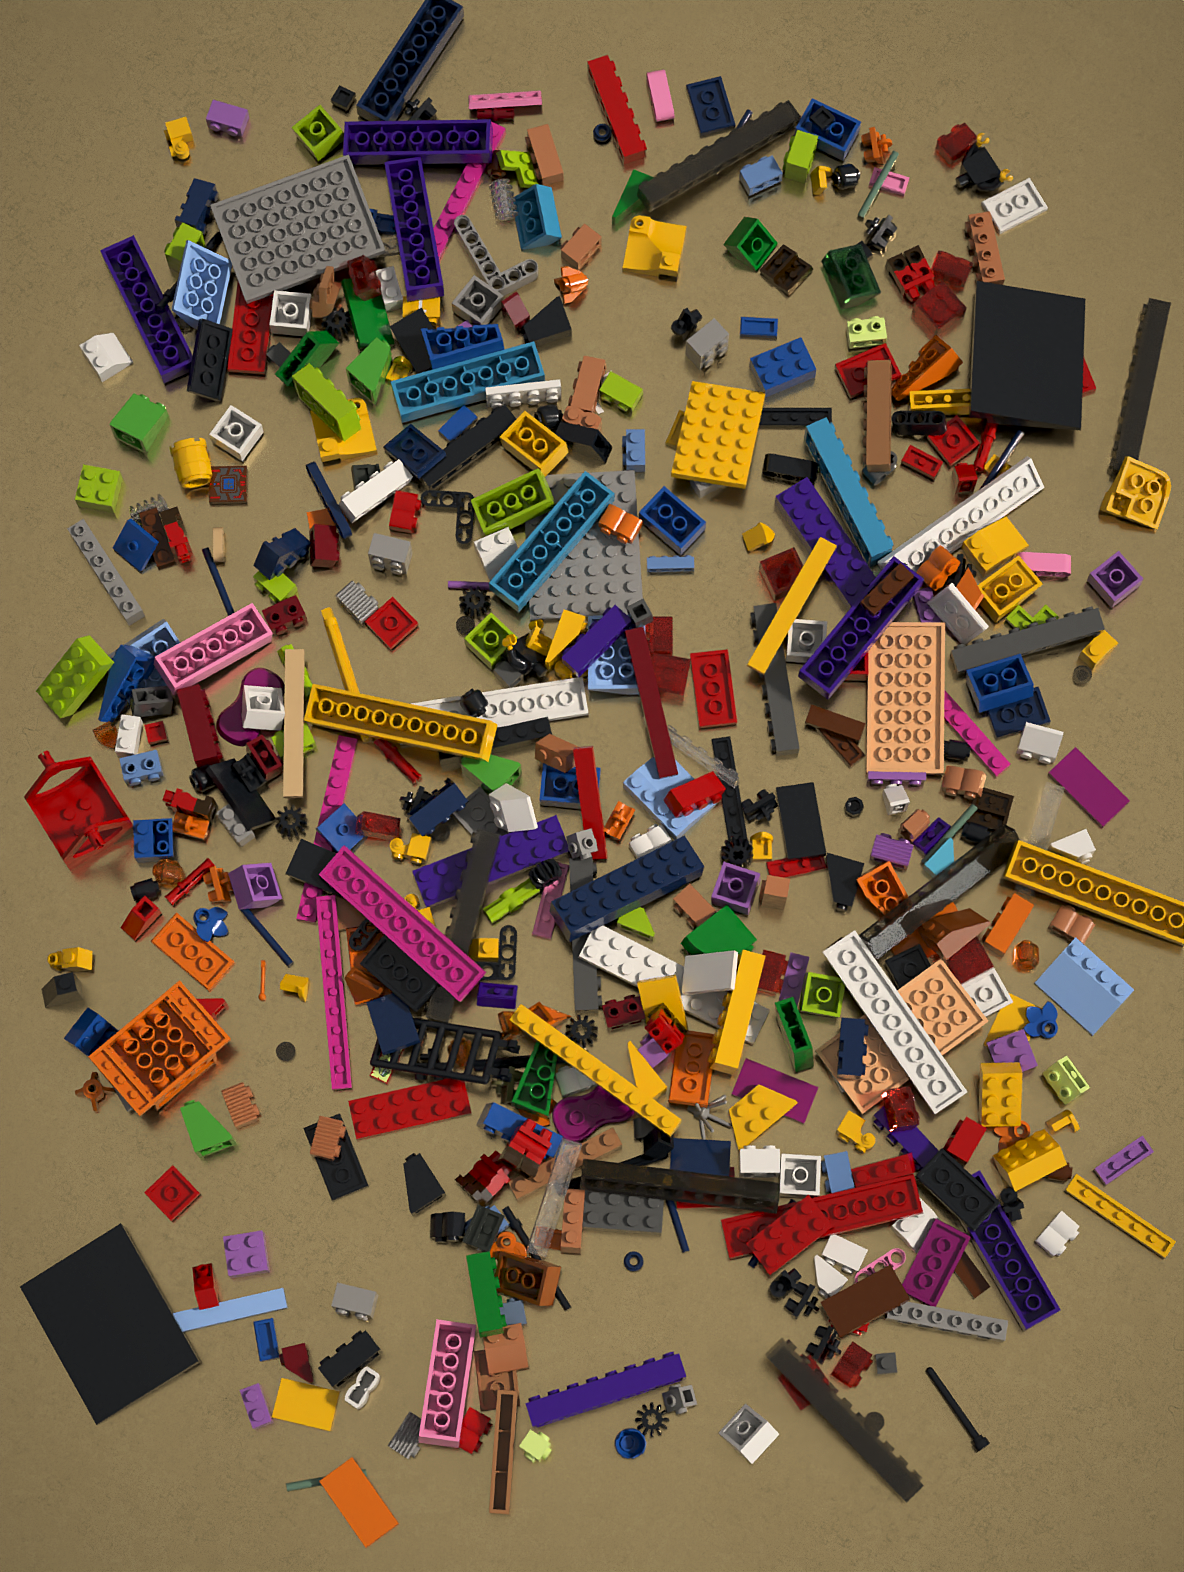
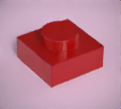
[144,721,168,745]

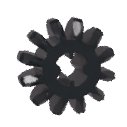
[321,307,352,339]
[459,586,491,618]
[274,805,307,838]
[721,835,753,868]
[528,859,562,889]
[565,1015,598,1048]
[635,1402,669,1437]

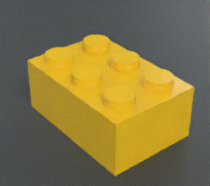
[500,411,569,477]
[979,1062,1022,1127]
[993,1129,1067,1192]

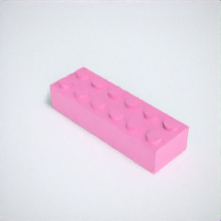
[154,603,273,696]
[419,1319,476,1448]

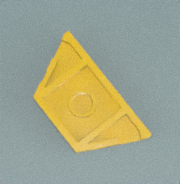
[729,1084,798,1151]

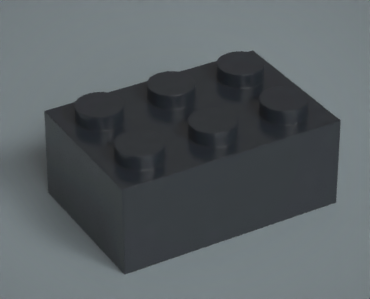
[318,1330,383,1390]

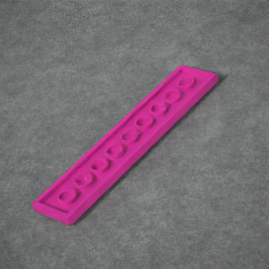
[319,845,486,1002]

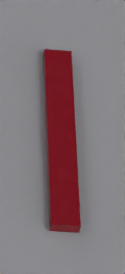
[625,626,678,779]

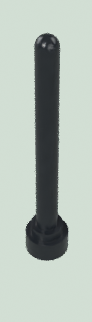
[926,1367,990,1452]

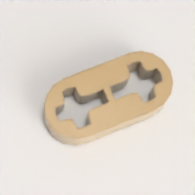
[213,527,224,562]

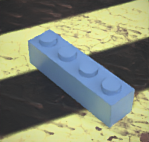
[647,555,694,572]

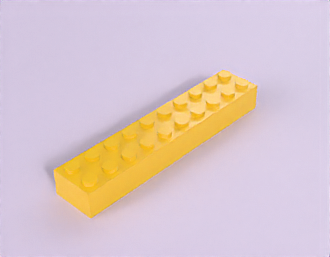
[304,684,497,762]
[1002,840,1184,946]

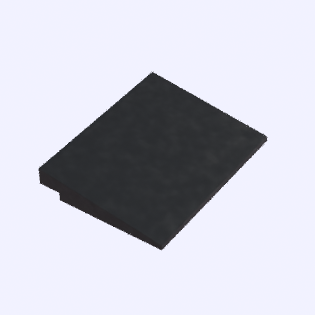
[969,281,1086,431]
[20,1223,200,1425]

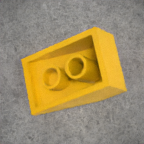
[961,516,1029,578]
[978,555,1043,623]
[545,609,588,673]
[627,1041,667,1101]

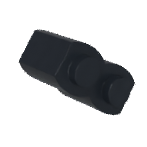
[430,1212,465,1243]

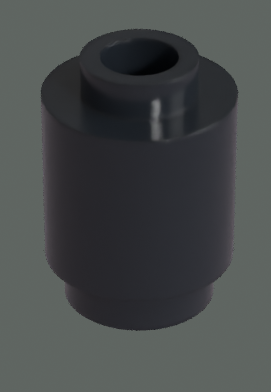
[944,739,971,761]
[961,822,991,845]
[130,878,160,901]

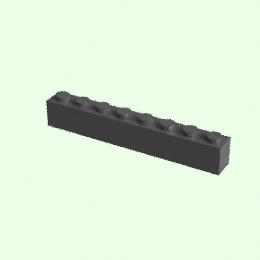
[750,603,800,756]
[950,606,1105,675]
[569,857,602,1014]

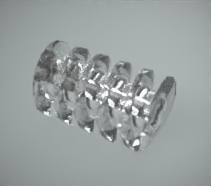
[489,179,519,220]
[129,494,169,527]

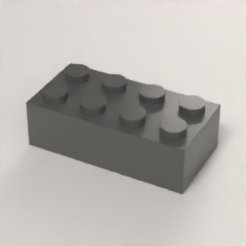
[582,1187,664,1235]

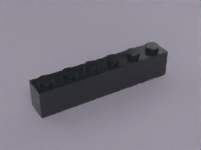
[419,404,516,490]
[438,717,552,766]

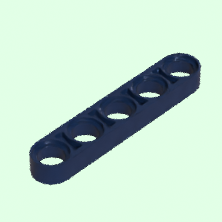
[305,461,352,539]

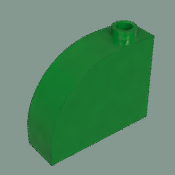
[275,331,339,387]
[680,905,757,955]
[775,997,814,1073]

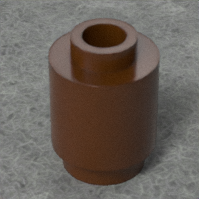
[487,150,506,179]
[1045,1162,1073,1182]

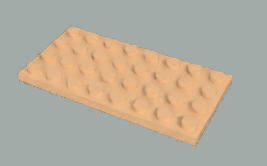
[867,622,945,774]
[815,959,988,1114]

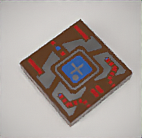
[209,466,247,504]

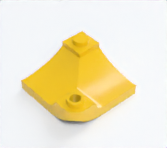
[622,215,687,277]
[310,398,377,462]
[1100,456,1171,530]

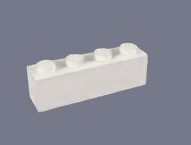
[338,460,413,523]

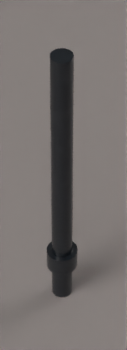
[156,232,222,311]
[502,1206,571,1311]

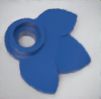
[193,907,228,942]
[1023,1001,1058,1038]

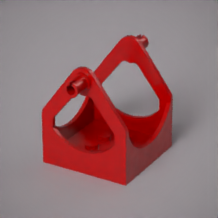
[24,750,134,871]

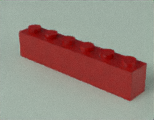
[587,55,647,164]

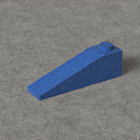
[98,645,155,722]

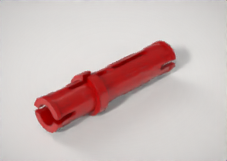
[973,423,999,472]
[374,739,422,784]
[164,858,216,906]

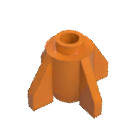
[554,266,588,304]
[75,1072,115,1112]

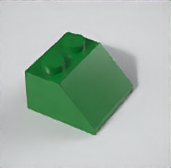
[723,216,778,271]

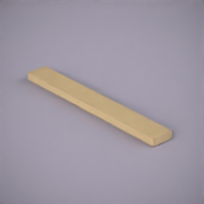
[283,649,305,798]

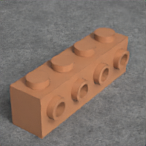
[964,211,1005,285]

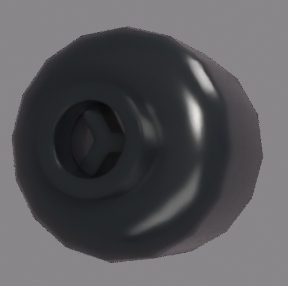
[832,164,860,190]
[534,404,563,430]
[460,688,488,717]
[189,764,216,792]

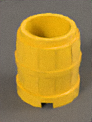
[169,438,212,489]

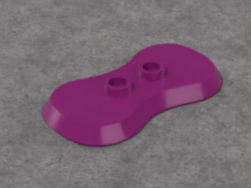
[216,667,285,746]
[552,1086,635,1142]

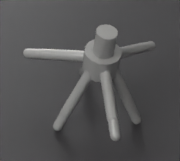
[687,1095,732,1140]

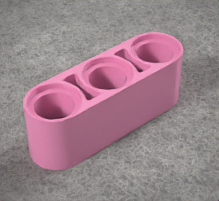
[646,69,675,122]
[1016,552,1071,577]
[854,1248,906,1284]

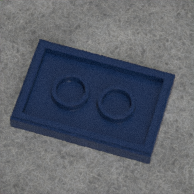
[686,76,736,136]
[383,424,446,479]
[986,686,1051,739]
[366,993,420,1055]
[670,1138,731,1179]

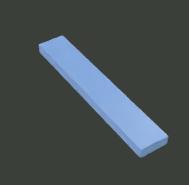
[173,1288,288,1332]

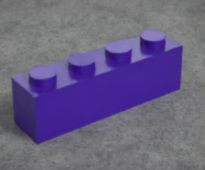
[561,605,632,678]
[872,1100,939,1172]

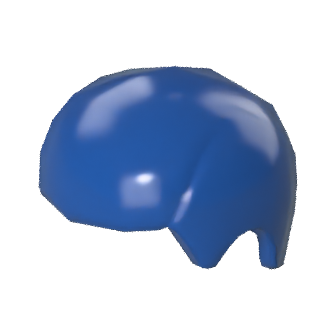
[615,1428,647,1459]

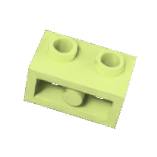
[846,316,887,349]
[1042,1056,1090,1105]
[519,1429,552,1463]

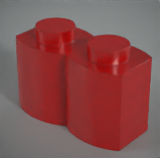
[389,490,421,534]
[459,1407,493,1455]

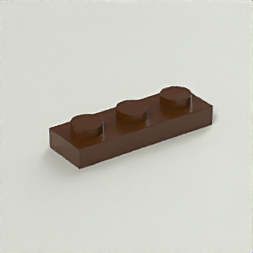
[139,507,175,567]
[860,563,914,617]

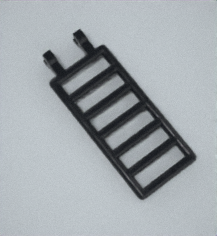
[370,1018,520,1085]

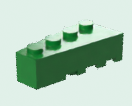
[512,1042,557,1120]
[466,1251,507,1338]

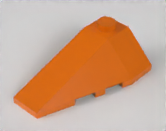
[891,335,963,401]
[856,861,923,938]

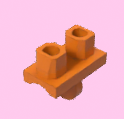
[861,127,893,165]
[604,801,635,840]
[172,812,210,840]
[203,866,233,903]

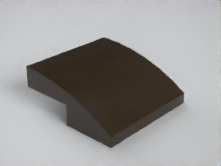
[760,244,813,295]
[967,787,1014,832]

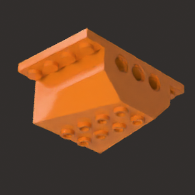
[88,980,231,1117]

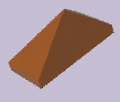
[344,967,386,1002]

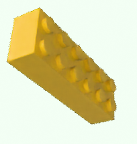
[708,950,765,1075]

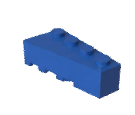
[421,324,504,370]
[476,1102,563,1160]

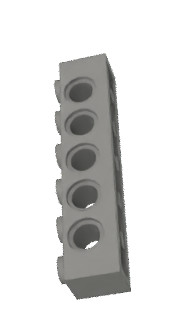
[67,519,145,626]
[885,1302,1008,1342]

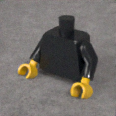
[955,133,1013,192]
[501,619,548,677]

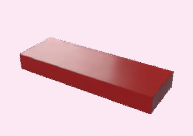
[766,856,827,878]

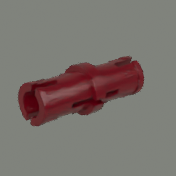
[477,108,514,121]

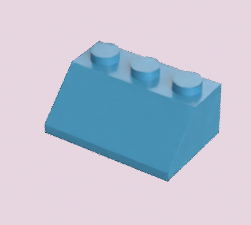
[511,184,562,250]

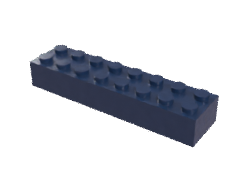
[356,0,464,121]
[549,835,704,942]

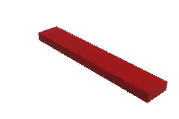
[573,746,608,859]

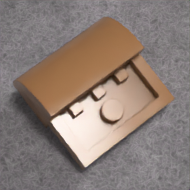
[309,266,342,318]

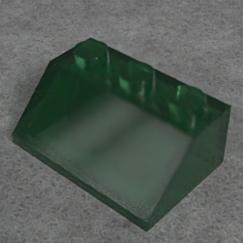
[821,244,881,310]

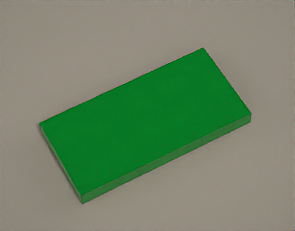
[341,277,395,349]

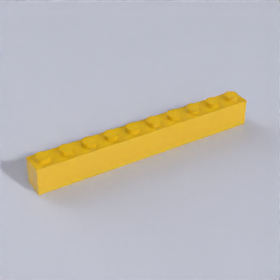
[509,1004,682,1138]

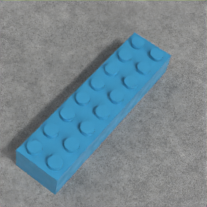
[391,341,545,423]
[804,417,893,568]
[489,471,615,612]

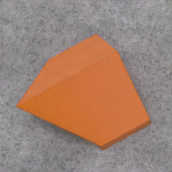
[956,567,984,610]
[528,1001,572,1028]

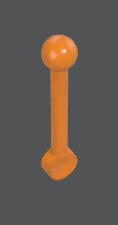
[258,960,266,1000]

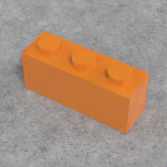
[982,893,1034,957]

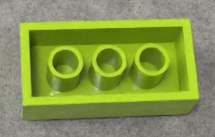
[292,363,361,441]
[471,468,556,536]
[36,635,114,718]

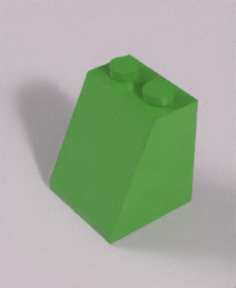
[346,337,392,405]
[109,393,169,453]
[461,754,522,794]
[180,1100,236,1158]

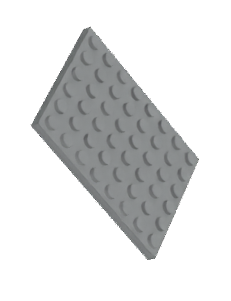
[210,154,386,304]
[525,470,643,622]

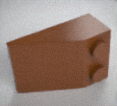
[917,908,991,960]
[495,1251,561,1306]

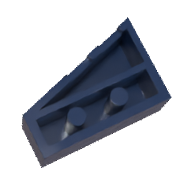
[175,178,219,235]
[253,528,311,580]
[406,778,468,836]
[837,1017,868,1080]

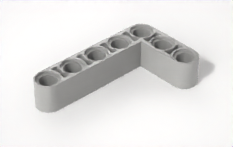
[454,215,538,296]

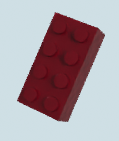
[177,684,223,767]

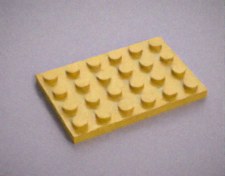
[671,381,765,489]

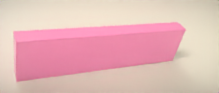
[468,91,542,109]
[532,862,569,940]

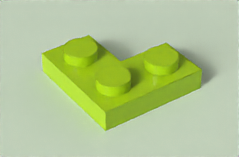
[496,150,538,188]
[1005,604,1059,630]

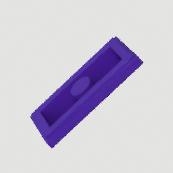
[912,817,951,857]
[477,982,518,1009]

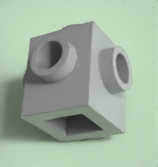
[566,829,598,860]
[662,1384,697,1415]

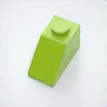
[617,907,655,940]

